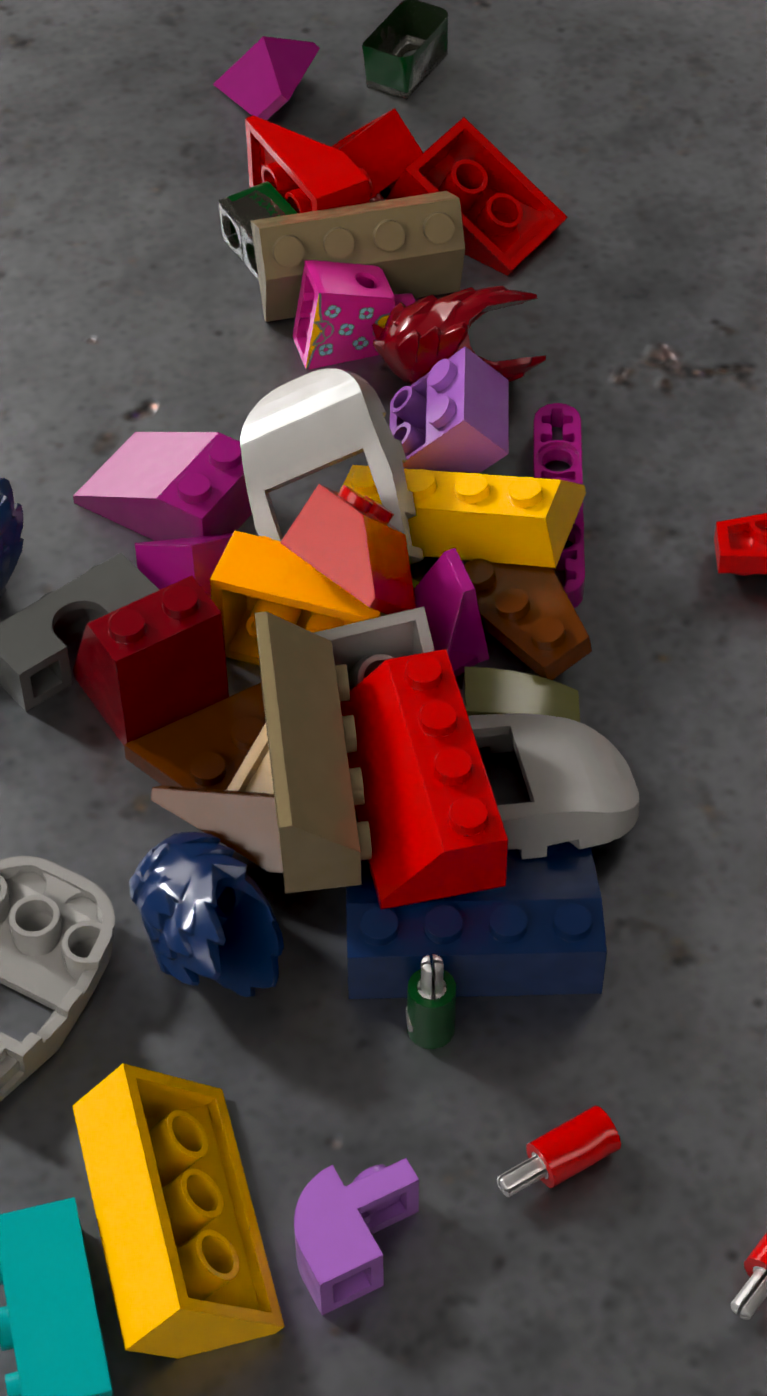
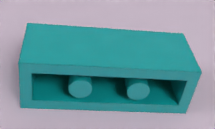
[0,1197,114,1396]

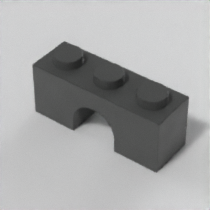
[0,553,159,712]

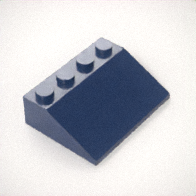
[346,842,607,999]

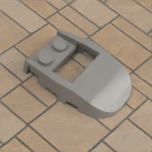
[240,368,424,565]
[468,713,640,859]
[0,856,115,1102]

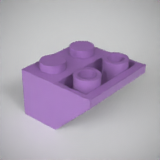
[389,346,509,473]

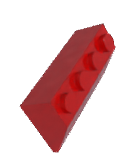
[340,649,508,910]

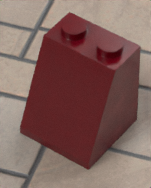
[73,575,229,746]

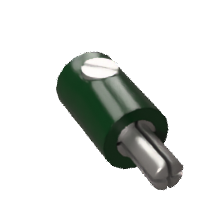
[406,954,456,1049]

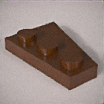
[463,559,592,680]
[124,683,266,790]

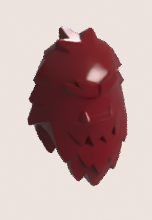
[372,285,546,385]

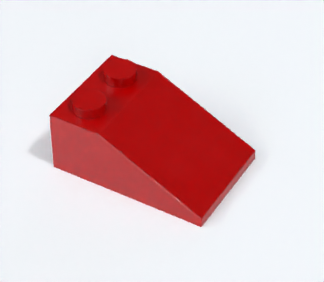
[245,115,373,218]
[386,117,568,276]

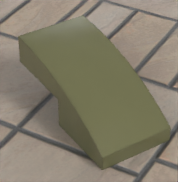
[464,667,580,722]

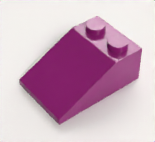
[73,432,252,541]

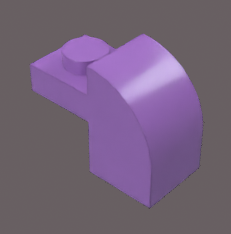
[294,1158,419,1316]

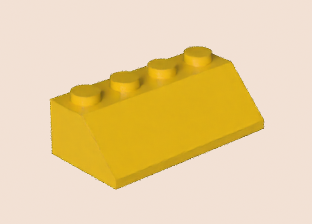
[340,465,586,568]
[72,1063,285,1359]

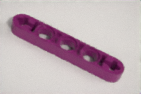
[533,403,585,608]

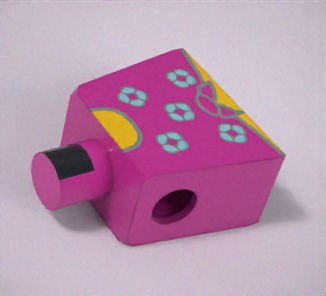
[292,260,416,369]

